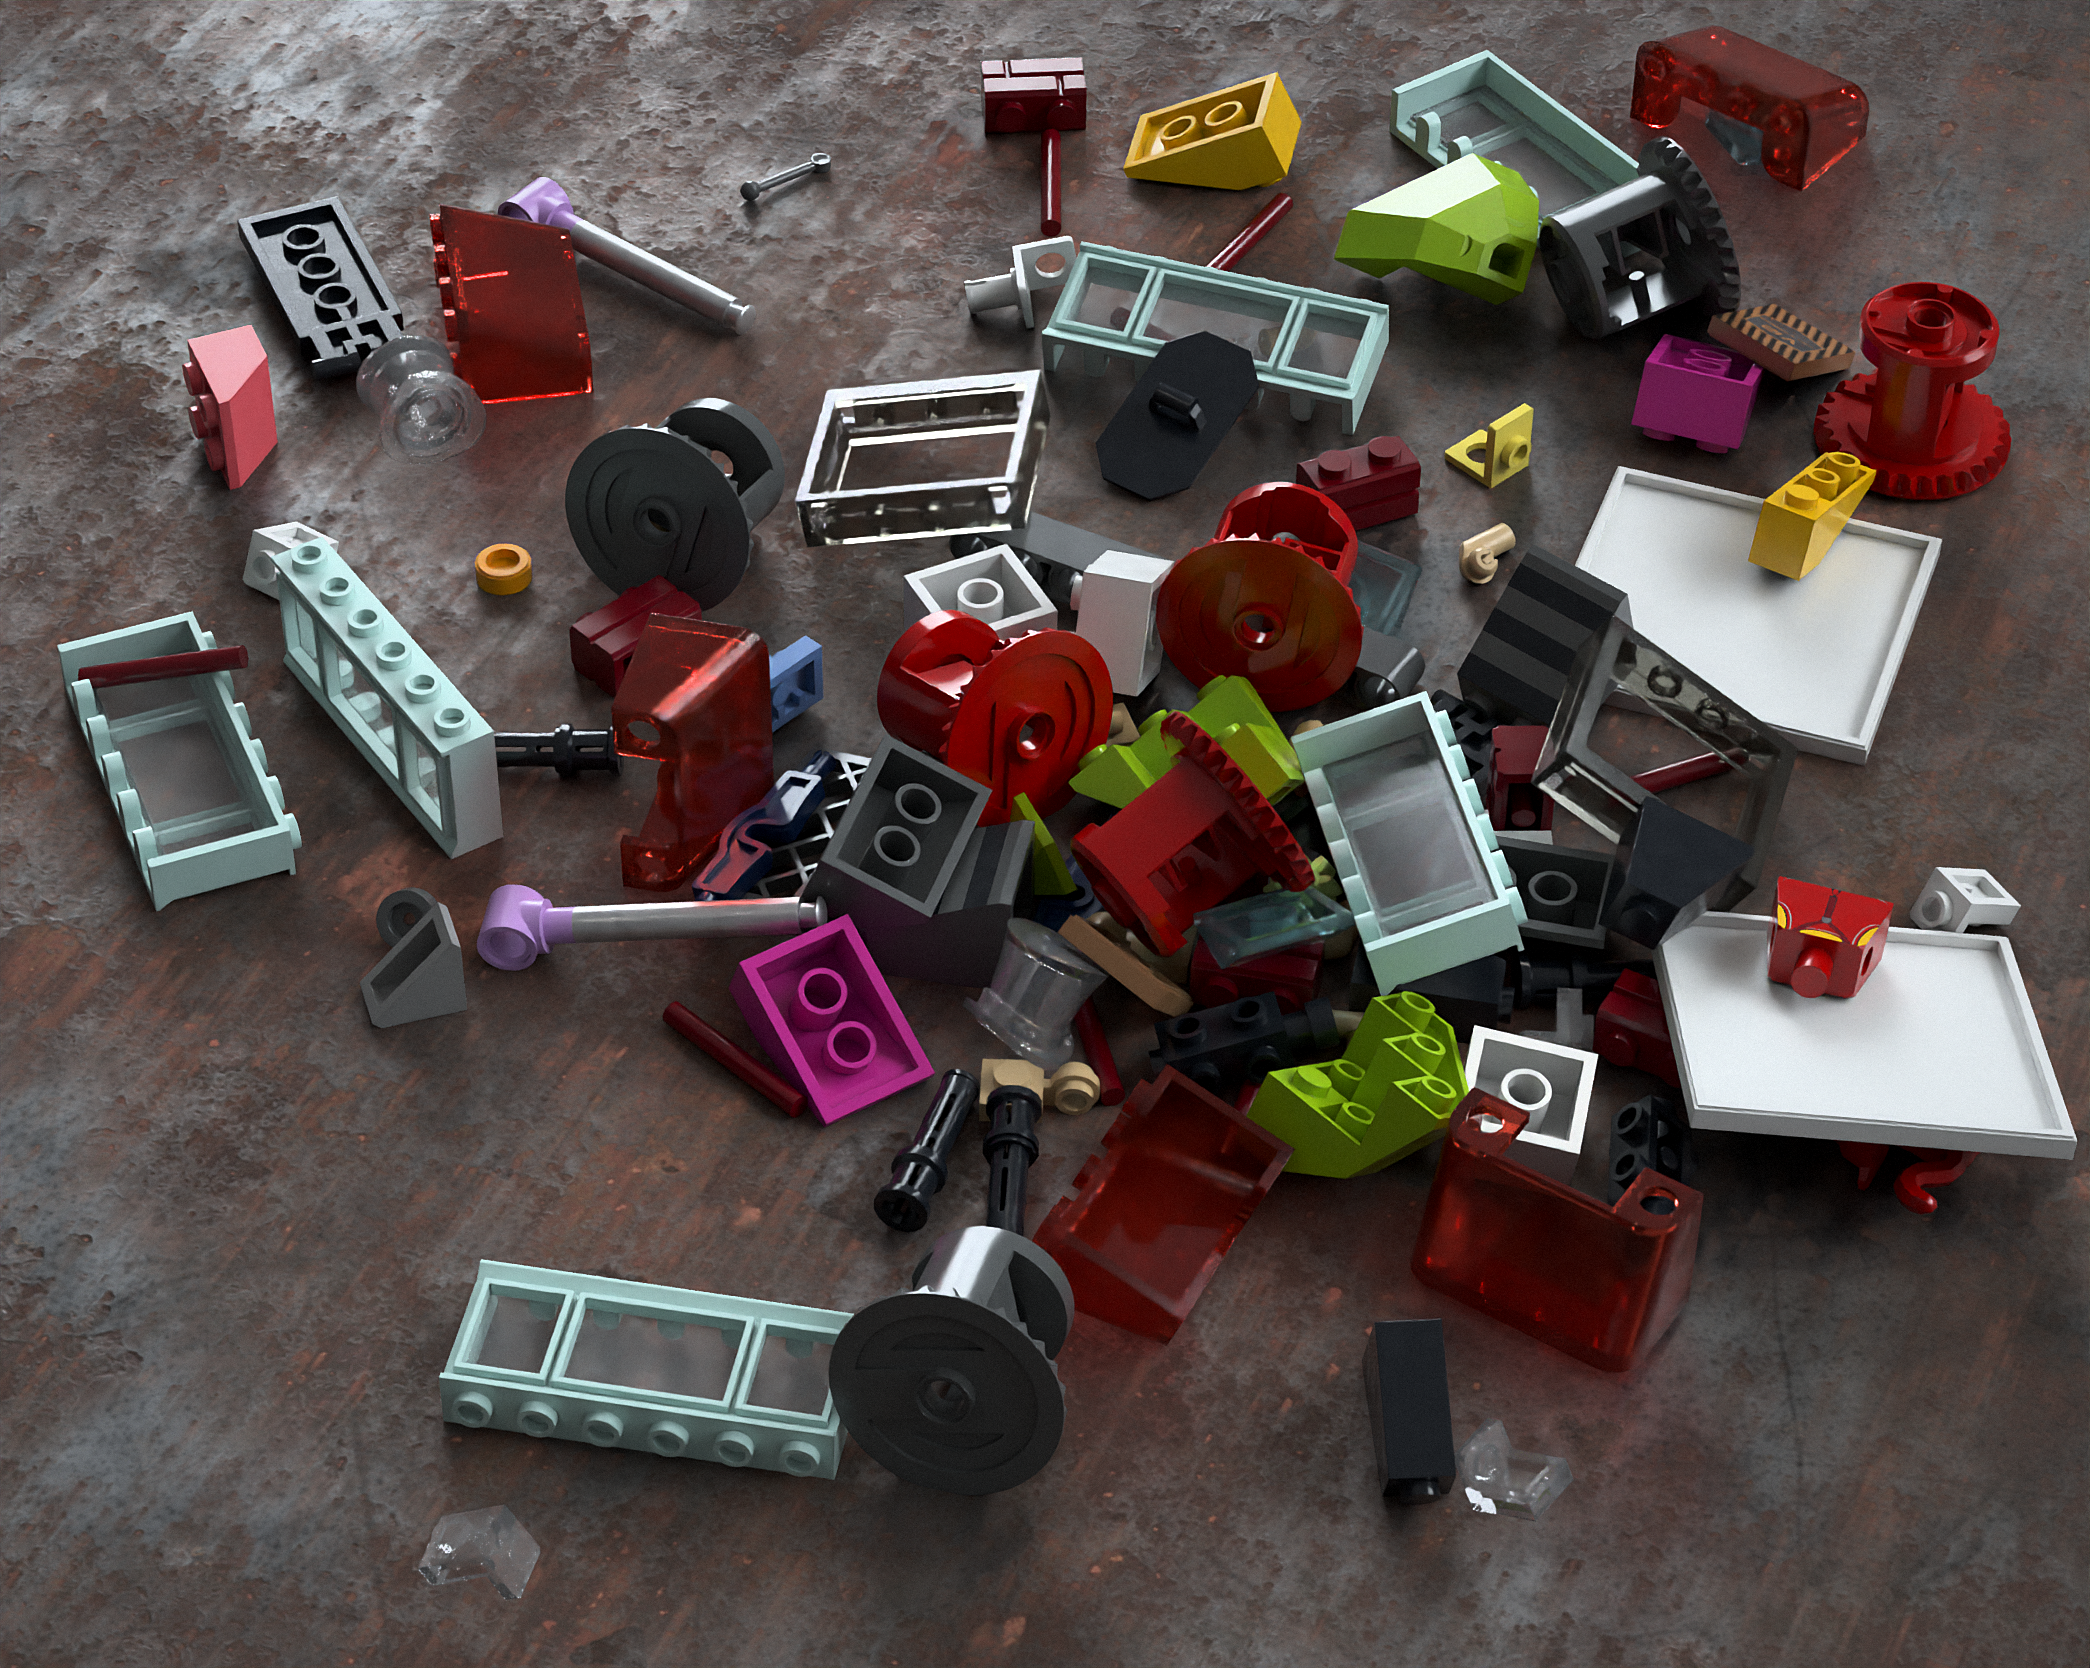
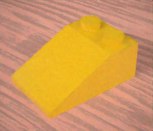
[1123,72,1302,190]

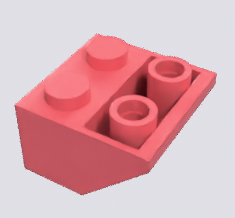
[182,325,278,490]

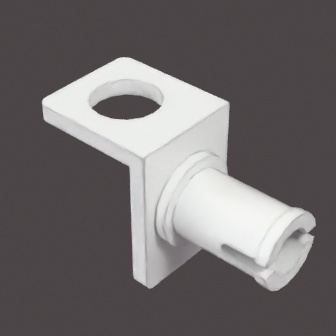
[964,236,1077,329]

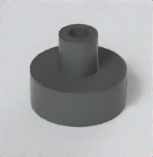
[376,887,437,947]

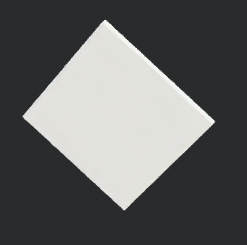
[1575,466,1942,766]
[1651,911,2077,1160]

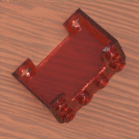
[1630,25,1869,192]
[429,203,594,406]
[611,613,774,892]
[1032,1064,1295,1346]
[1410,1086,1704,1373]

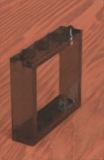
[795,370,1051,547]
[1530,614,1799,913]

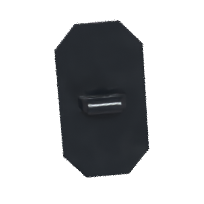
[1095,330,1259,501]

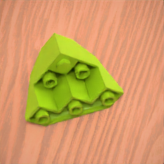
[1333,153,1539,305]
[1068,675,1304,809]
[1237,991,1475,1179]

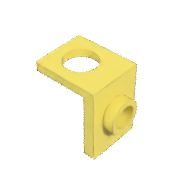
[1444,403,1534,489]

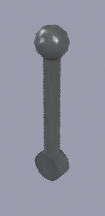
[740,153,831,201]

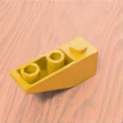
[1748,452,1877,581]

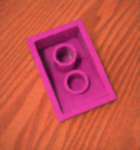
[1631,334,1766,453]
[729,914,935,1128]

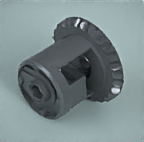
[1539,136,1741,340]
[565,398,785,612]
[828,1226,1075,1495]

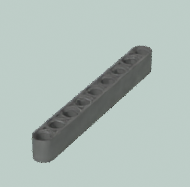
[949,498,1425,711]

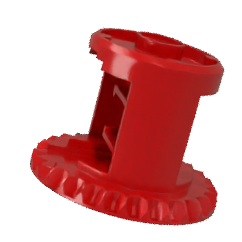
[1813,282,2012,500]
[1156,482,1364,712]
[877,610,1113,827]
[1070,711,1315,958]

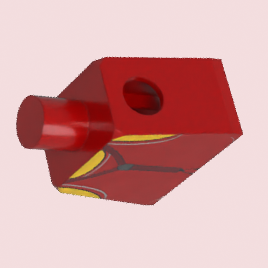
[1767,876,1894,998]

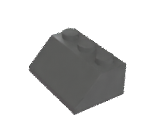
[801,734,993,929]
[1425,827,1615,950]

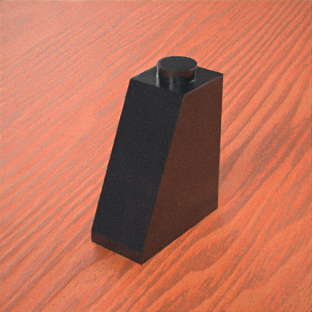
[1598,795,1756,951]
[1349,899,1515,1044]
[1362,1319,1456,1505]

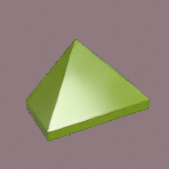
[1009,792,1077,895]

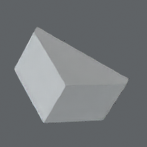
[359,902,467,1028]

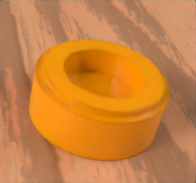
[475,544,532,595]

